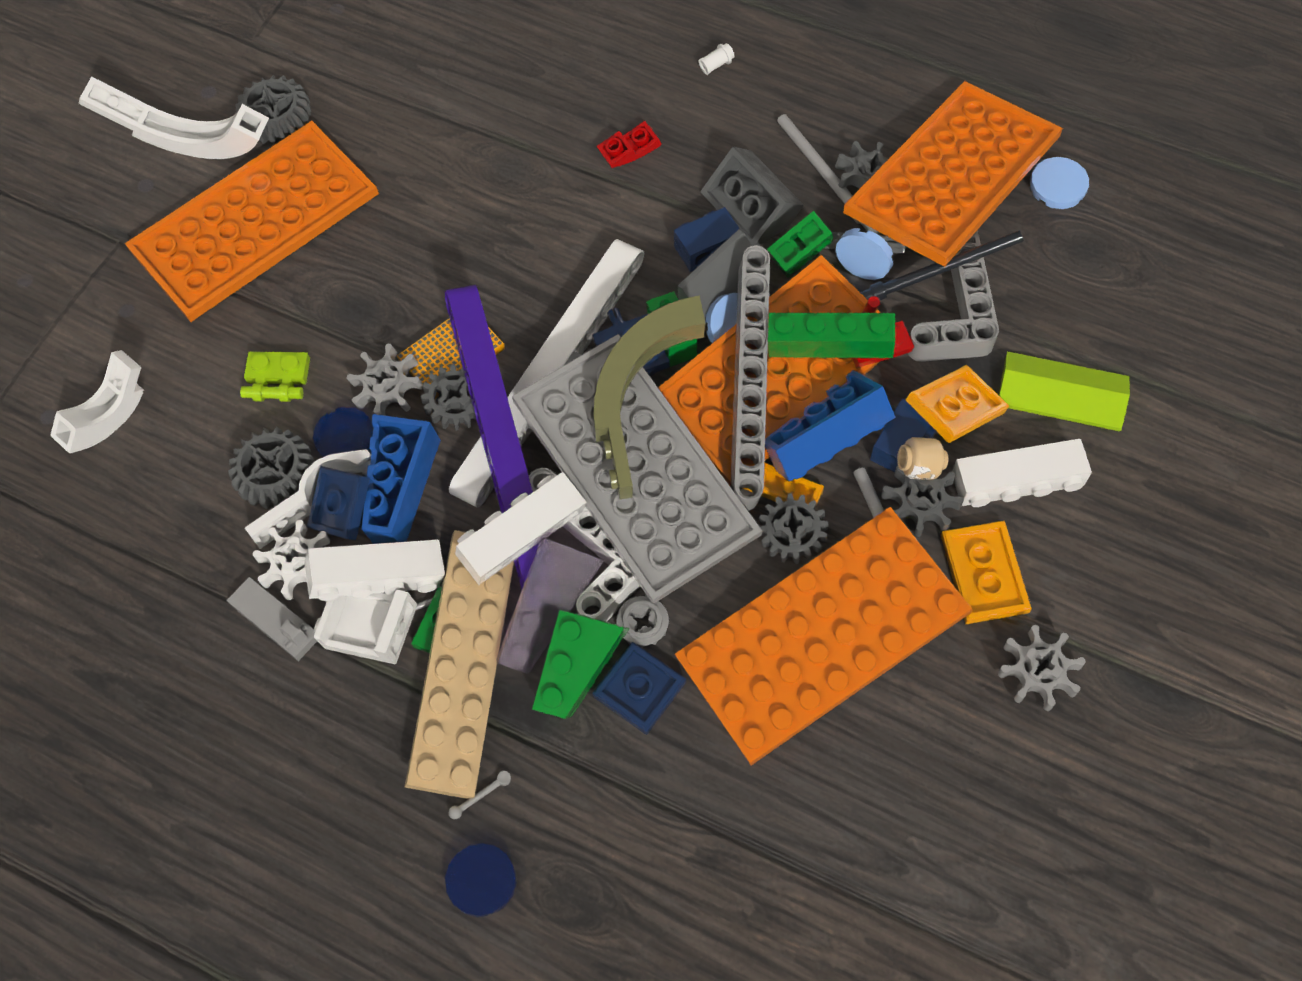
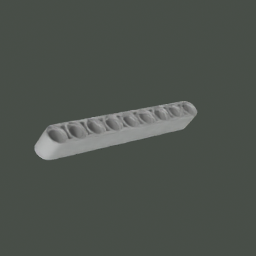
[730,245,770,511]

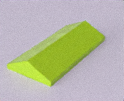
[999,351,1130,431]

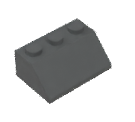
[700,147,804,246]
[678,229,759,338]

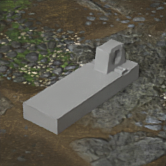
[226,577,317,661]

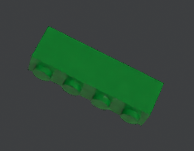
[768,313,895,358]

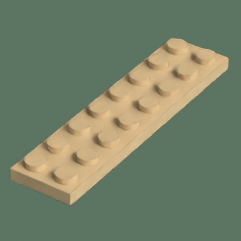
[405,530,514,799]

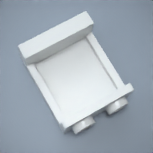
[314,590,417,664]

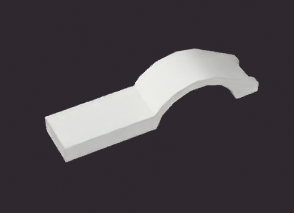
[245,449,371,549]

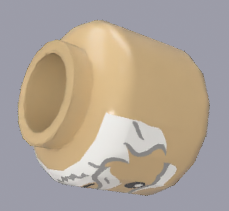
[897,437,948,480]

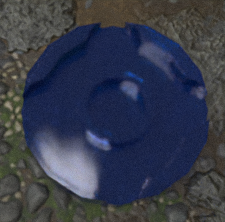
[313,407,374,457]
[445,843,517,917]

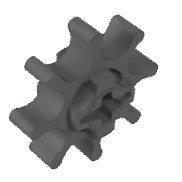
[835,141,888,189]
[881,465,964,538]

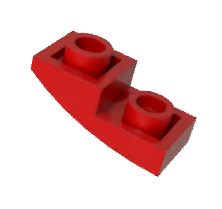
[596,121,662,168]

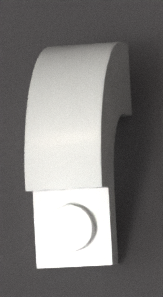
[50,350,144,453]

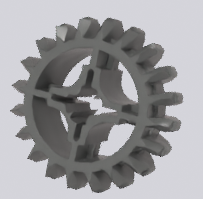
[235,75,311,145]
[228,426,314,509]

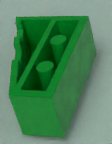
[532,610,630,719]

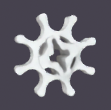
[253,520,330,600]

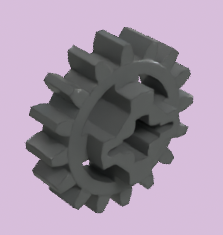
[421,364,476,431]
[759,493,828,564]

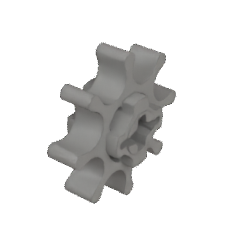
[347,344,423,416]
[998,625,1086,711]

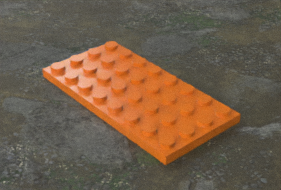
[843,81,1063,267]
[125,121,379,322]
[658,255,881,486]
[675,507,972,765]

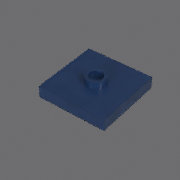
[307,466,370,541]
[592,642,686,735]

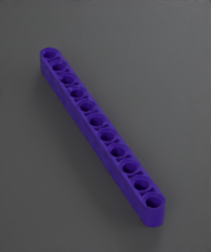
[444,285,561,610]

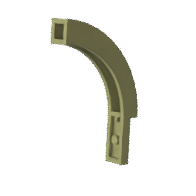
[594,295,706,500]

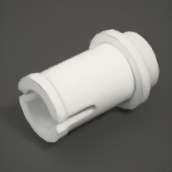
[698,43,735,75]

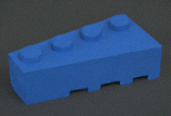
[765,370,896,481]
[362,414,441,544]

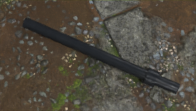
[860,230,1024,300]

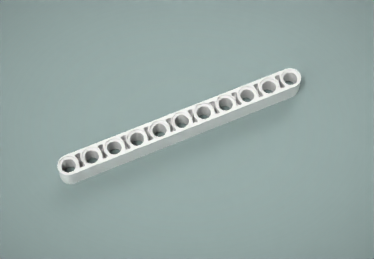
[449,239,644,507]

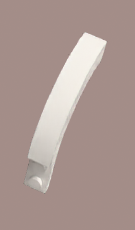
[79,77,269,159]

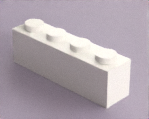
[952,439,1092,507]
[455,472,587,585]
[305,540,445,601]

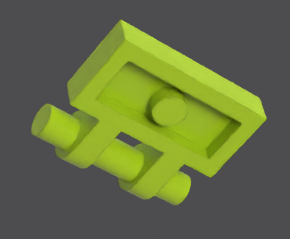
[240,352,310,402]

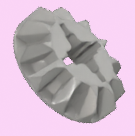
[616,596,669,648]

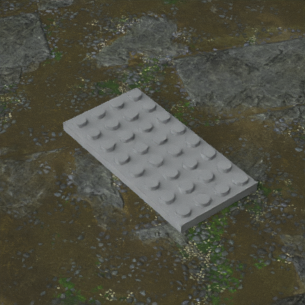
[512,334,762,604]

